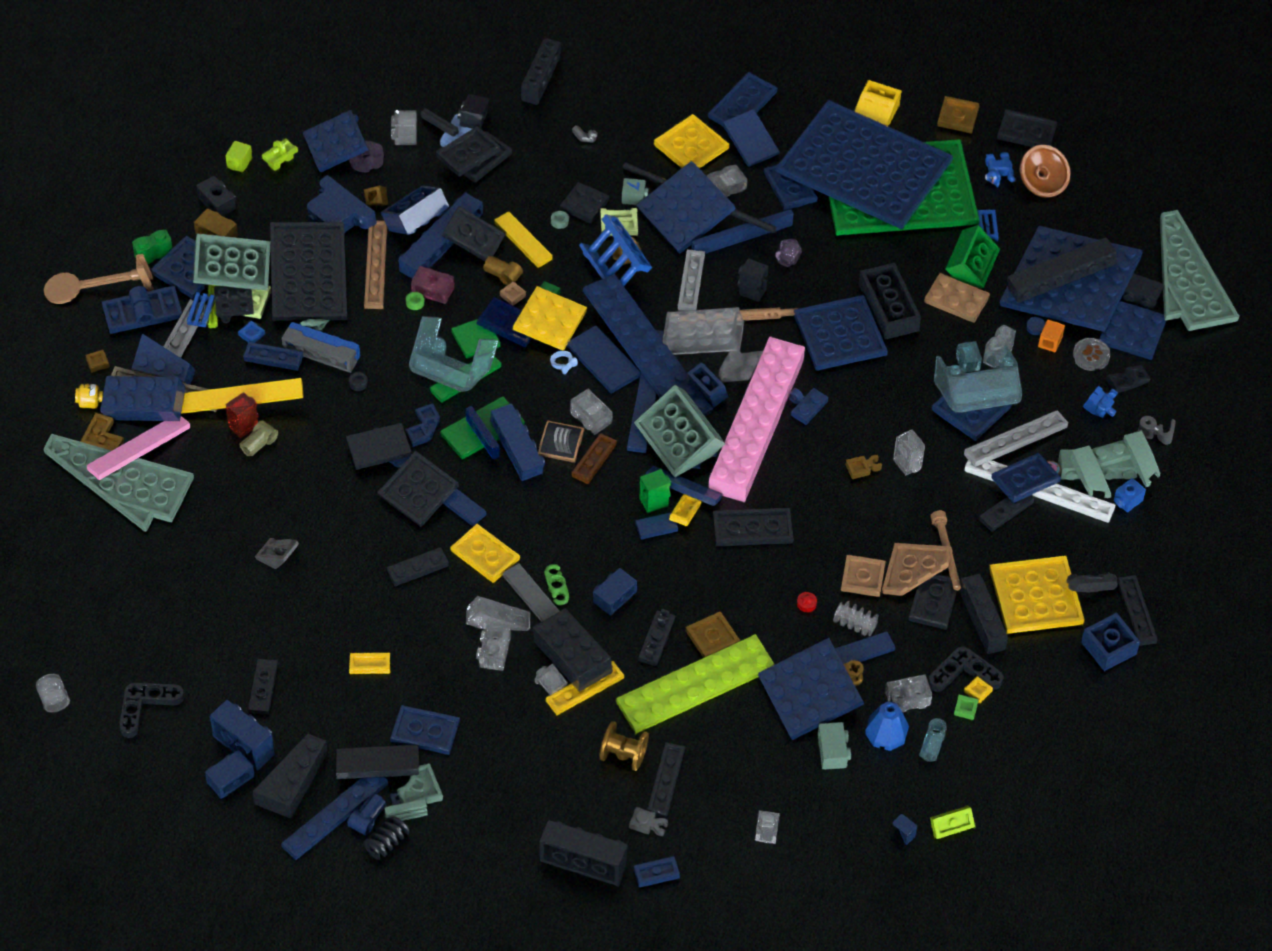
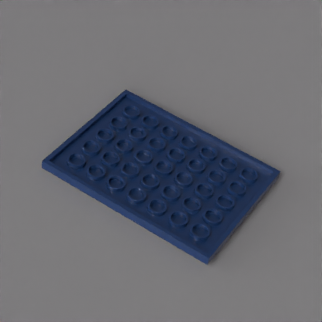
[776,100,953,229]

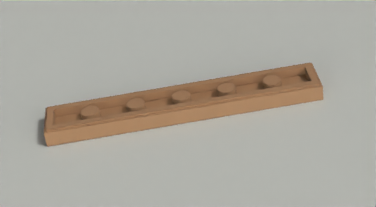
[364,221,388,309]

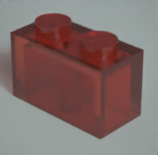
[226,392,258,438]

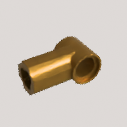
[484,256,523,286]

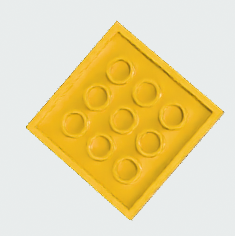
[989,556,1084,634]

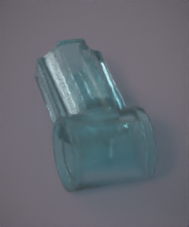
[919,718,946,762]

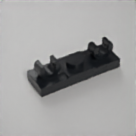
[638,609,676,666]

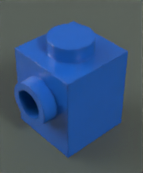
[1114,478,1146,513]

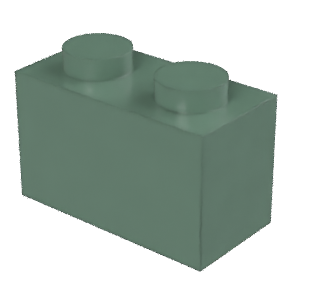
[818,723,851,769]

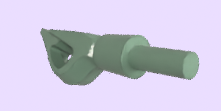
[301,319,329,331]

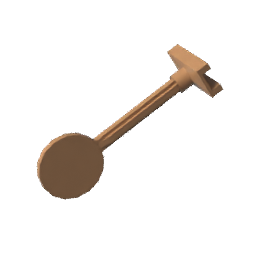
[44,254,154,304]

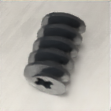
[364,816,410,860]

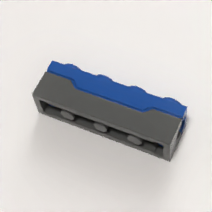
[282,322,360,373]

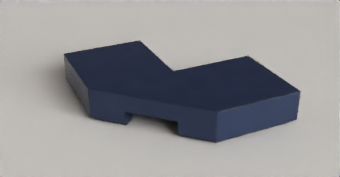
[405,403,440,447]

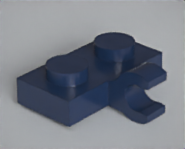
[789,388,829,425]

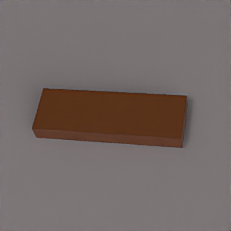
[572,433,617,484]

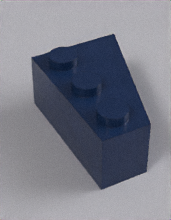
[131,334,195,385]

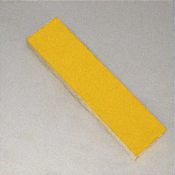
[494,211,553,268]
[546,661,624,715]

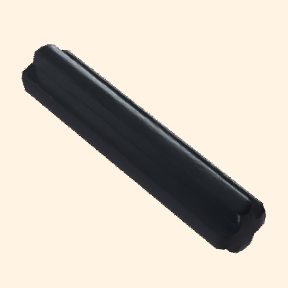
[420,109,459,137]

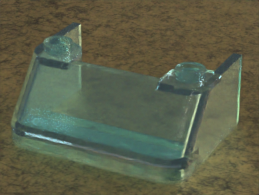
[409,316,498,391]
[934,346,1022,412]

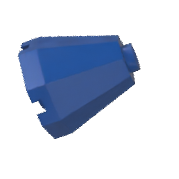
[865,701,909,751]

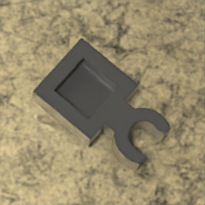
[629,807,668,836]

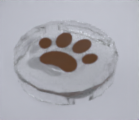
[1073,338,1111,371]

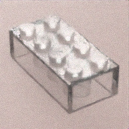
[662,307,744,355]

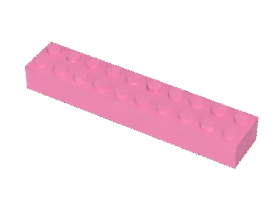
[709,337,805,502]

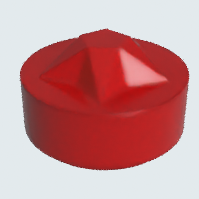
[797,592,817,612]

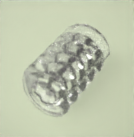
[833,601,878,637]

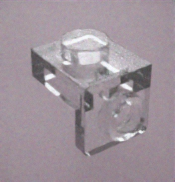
[534,664,567,695]

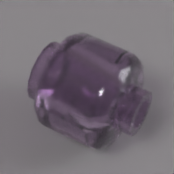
[775,239,802,267]

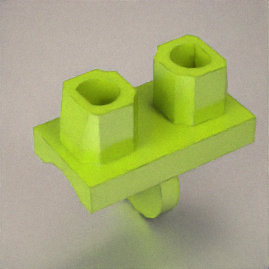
[262,138,298,171]

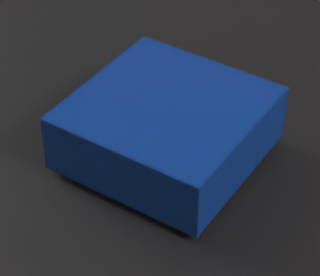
[238,321,265,343]

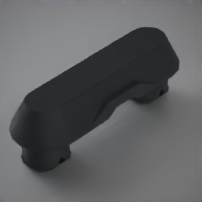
[1066,572,1117,592]

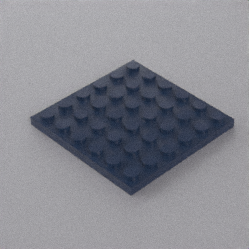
[1000,226,1142,332]

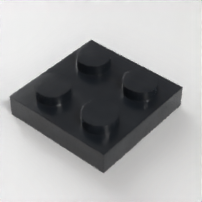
[560,182,609,224]

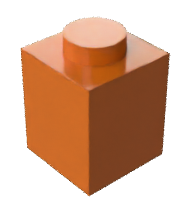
[1038,319,1065,353]

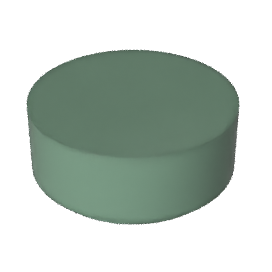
[551,211,569,229]

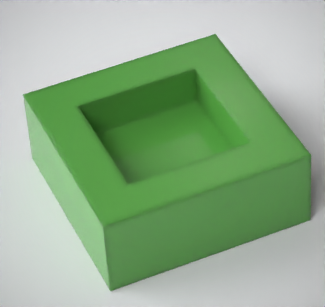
[954,695,979,720]

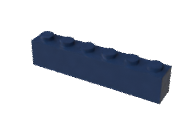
[398,193,483,281]

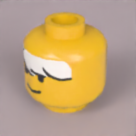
[75,384,103,409]

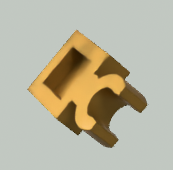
[846,455,882,479]

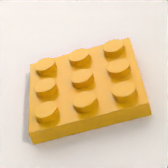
[654,114,729,168]
[513,286,587,351]

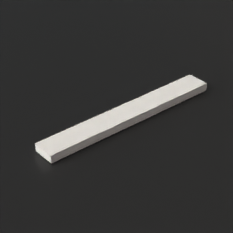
[964,460,1116,523]

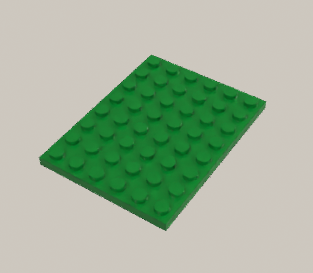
[828,140,979,235]

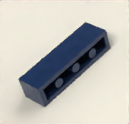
[490,403,545,481]

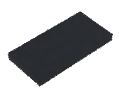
[713,508,794,546]
[336,745,419,779]

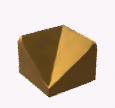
[364,186,388,207]

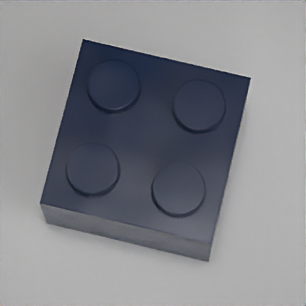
[1081,613,1140,671]

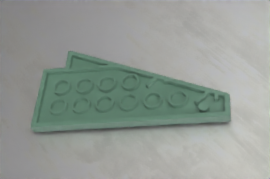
[1160,210,1239,331]
[44,434,194,532]

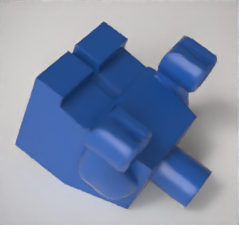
[1083,386,1118,418]

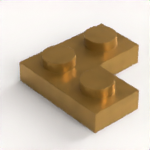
[80,413,124,451]

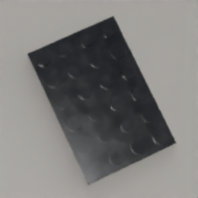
[270,222,347,321]

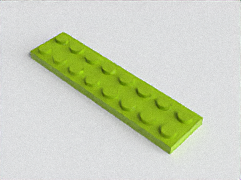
[616,634,775,734]

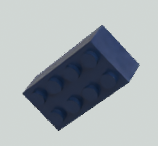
[100,376,186,421]

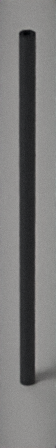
[623,162,777,233]

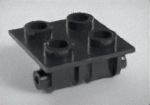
[214,286,254,323]

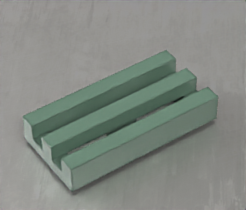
[385,799,427,821]

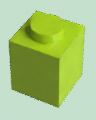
[225,141,252,172]

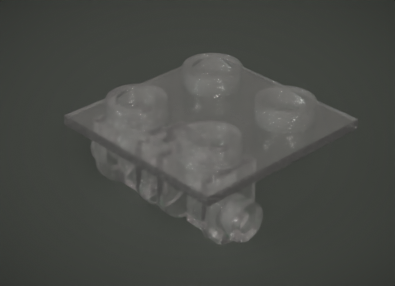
[719,346,763,383]

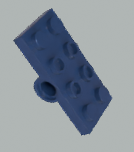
[102,286,182,334]

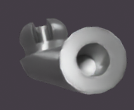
[572,125,598,142]

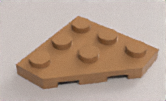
[882,543,953,595]

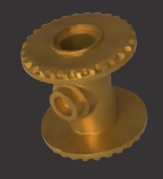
[600,722,649,771]

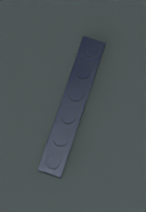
[281,777,388,860]

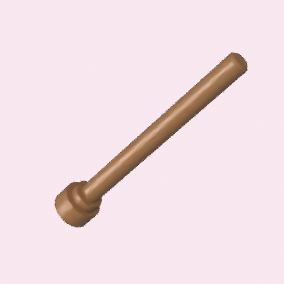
[931,510,961,590]

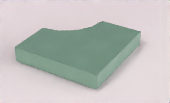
[397,763,443,804]

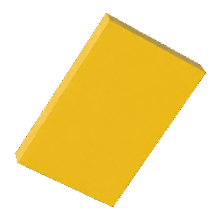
[450,524,520,583]

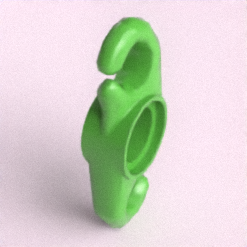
[544,564,570,605]

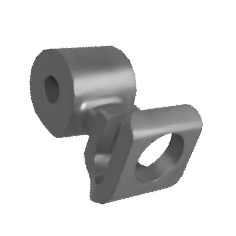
[1138,416,1176,445]

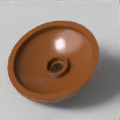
[1020,145,1070,197]

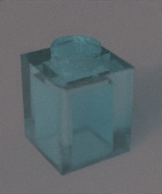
[956,341,982,373]

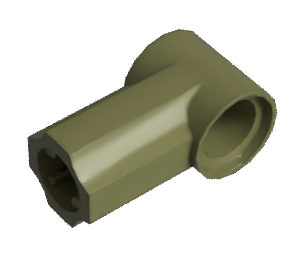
[240,420,278,456]

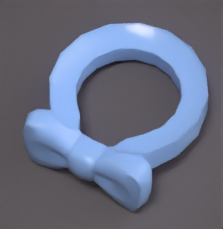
[550,351,578,374]

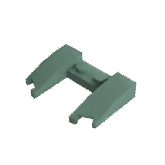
[1070,431,1160,498]

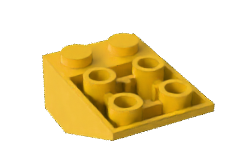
[855,80,901,126]

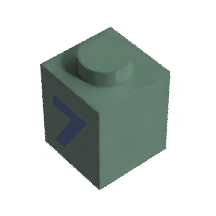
[622,178,649,205]

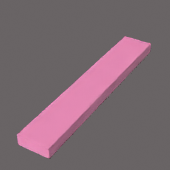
[87,416,190,480]

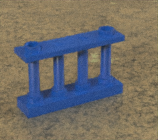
[579,214,652,286]

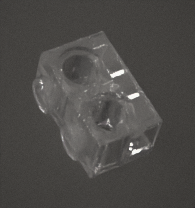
[476,623,511,671]
[885,675,932,712]

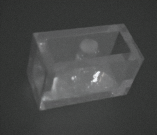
[570,389,612,435]
[893,430,925,475]

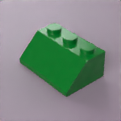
[946,225,1000,289]

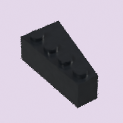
[253,734,328,818]

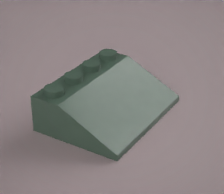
[193,234,270,291]
[634,385,725,477]

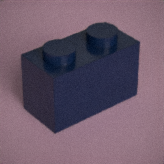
[687,362,728,408]
[593,568,637,616]
[205,750,255,799]

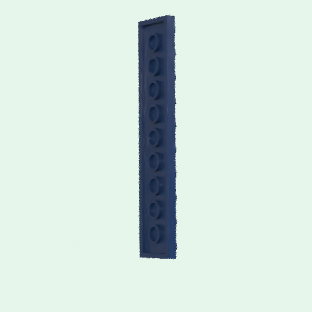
[583,274,713,416]

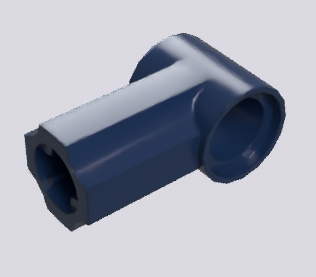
[348,794,386,836]

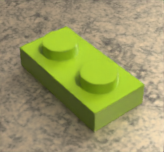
[930,806,975,839]

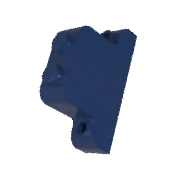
[307,175,377,233]

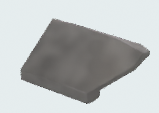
[255,538,299,569]

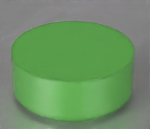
[406,292,424,310]

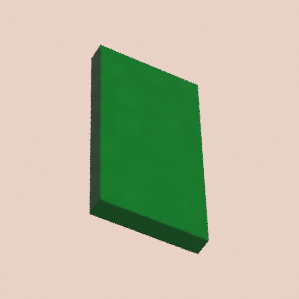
[441,397,525,460]

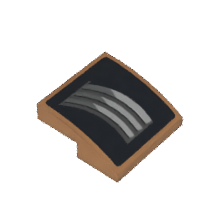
[538,421,584,463]

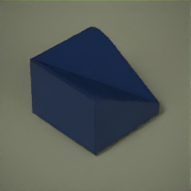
[893,814,917,845]

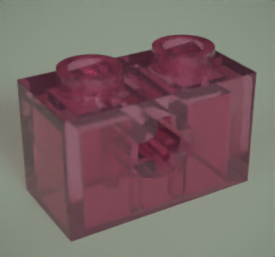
[411,266,454,304]

